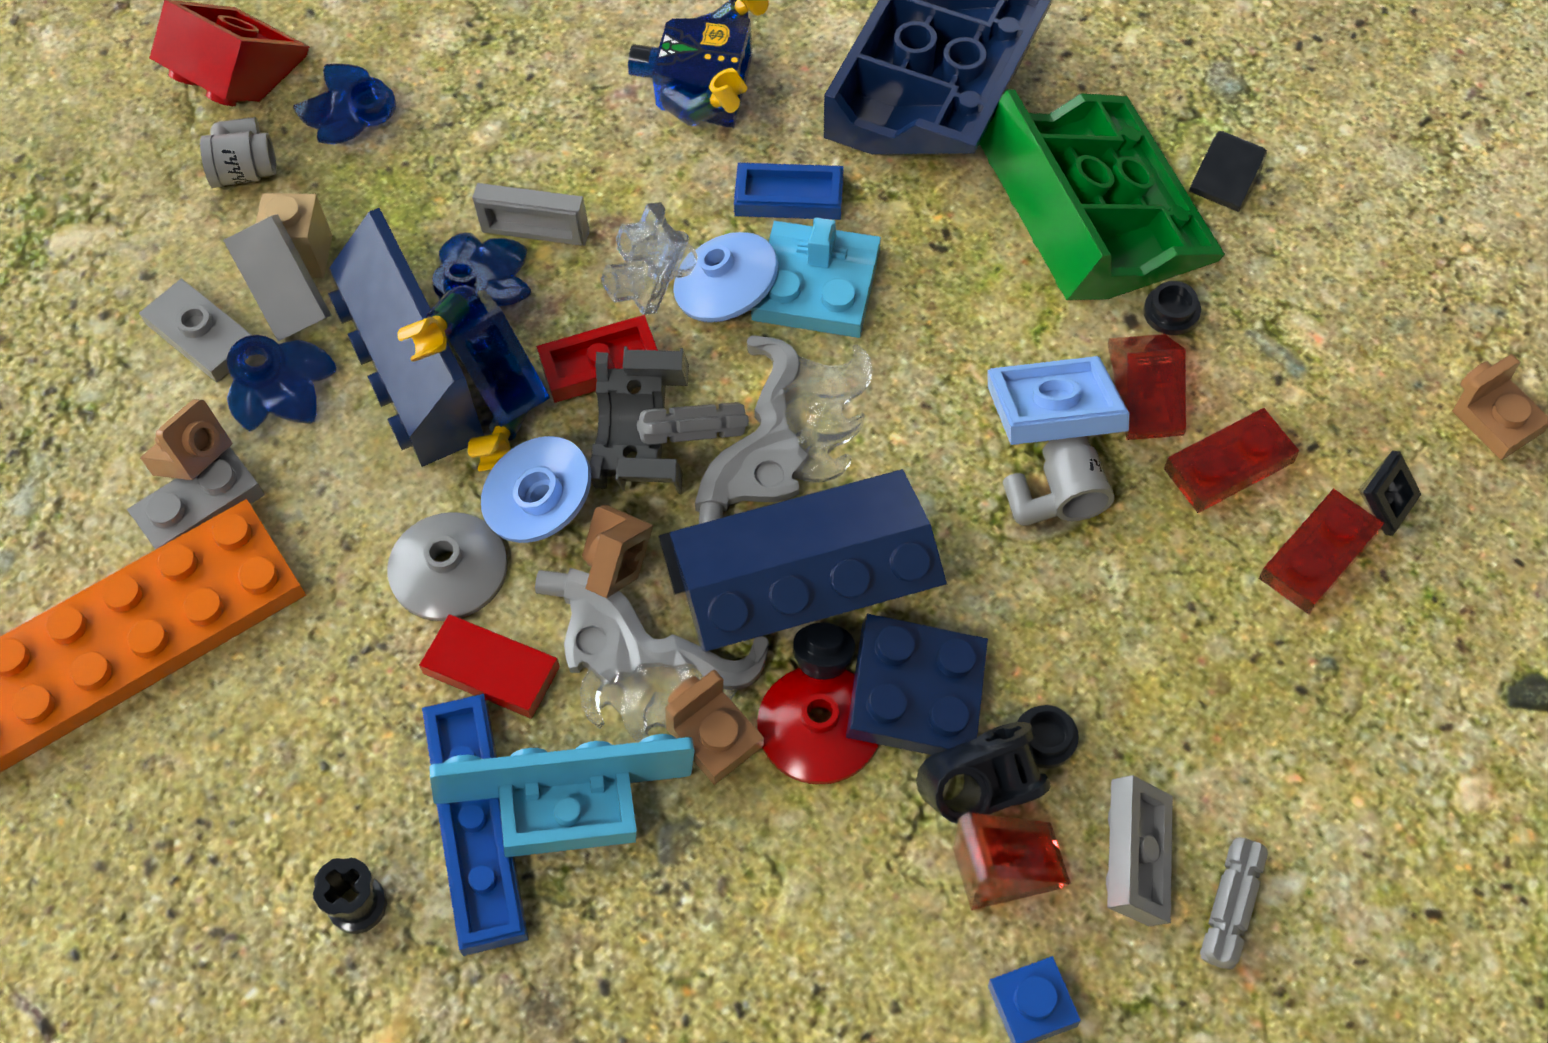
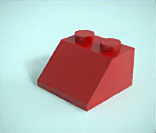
[149,0,310,106]

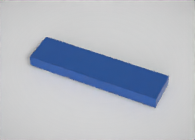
[422,694,529,956]

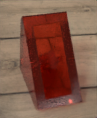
[1108,334,1186,440]
[953,813,1071,910]

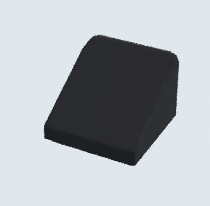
[1189,131,1267,212]

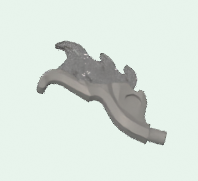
[695,335,872,524]
[535,568,769,742]

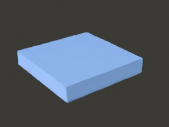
[987,356,1129,445]

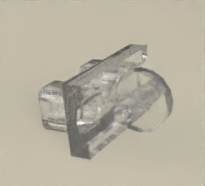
[601,202,698,315]

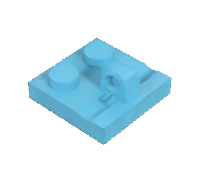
[751,217,881,338]

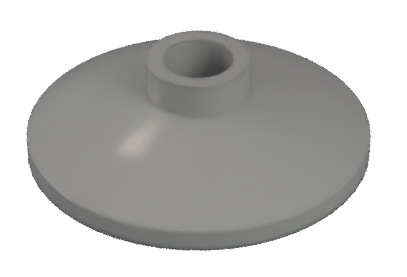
[387,512,507,621]

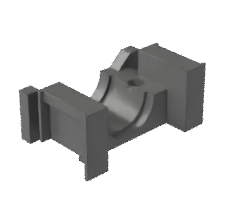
[589,347,689,494]

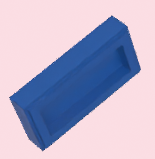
[734,163,844,220]

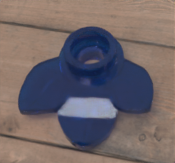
[293,63,397,144]
[432,232,531,310]
[227,335,336,432]

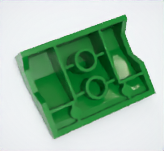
[980,89,1225,300]

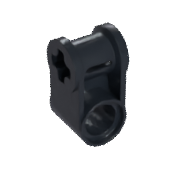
[916,722,1051,825]

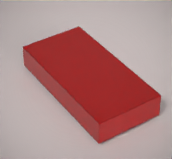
[419,614,560,719]

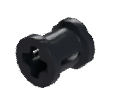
[313,857,387,934]

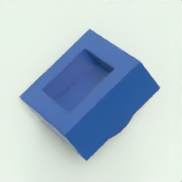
[988,956,1081,1043]

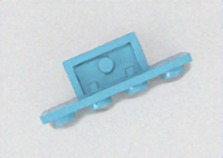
[429,734,695,858]

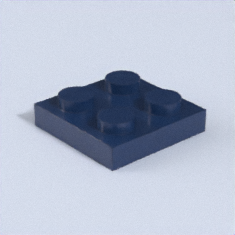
[846,613,988,755]

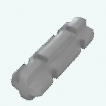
[636,402,749,445]
[1200,837,1268,969]

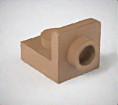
[1452,354,1548,460]
[140,399,233,480]
[582,504,654,598]
[665,670,764,785]

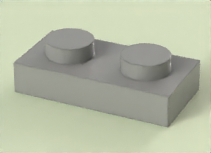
[127,447,264,550]
[1106,775,1173,926]

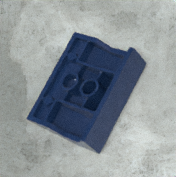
[824,0,1052,155]

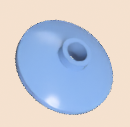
[674,232,778,322]
[481,436,591,543]

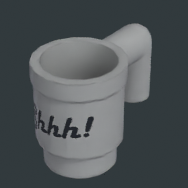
[200,117,277,188]
[1003,436,1114,526]

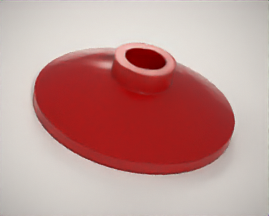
[757,668,879,785]

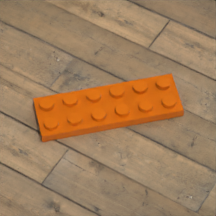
[0,499,306,773]

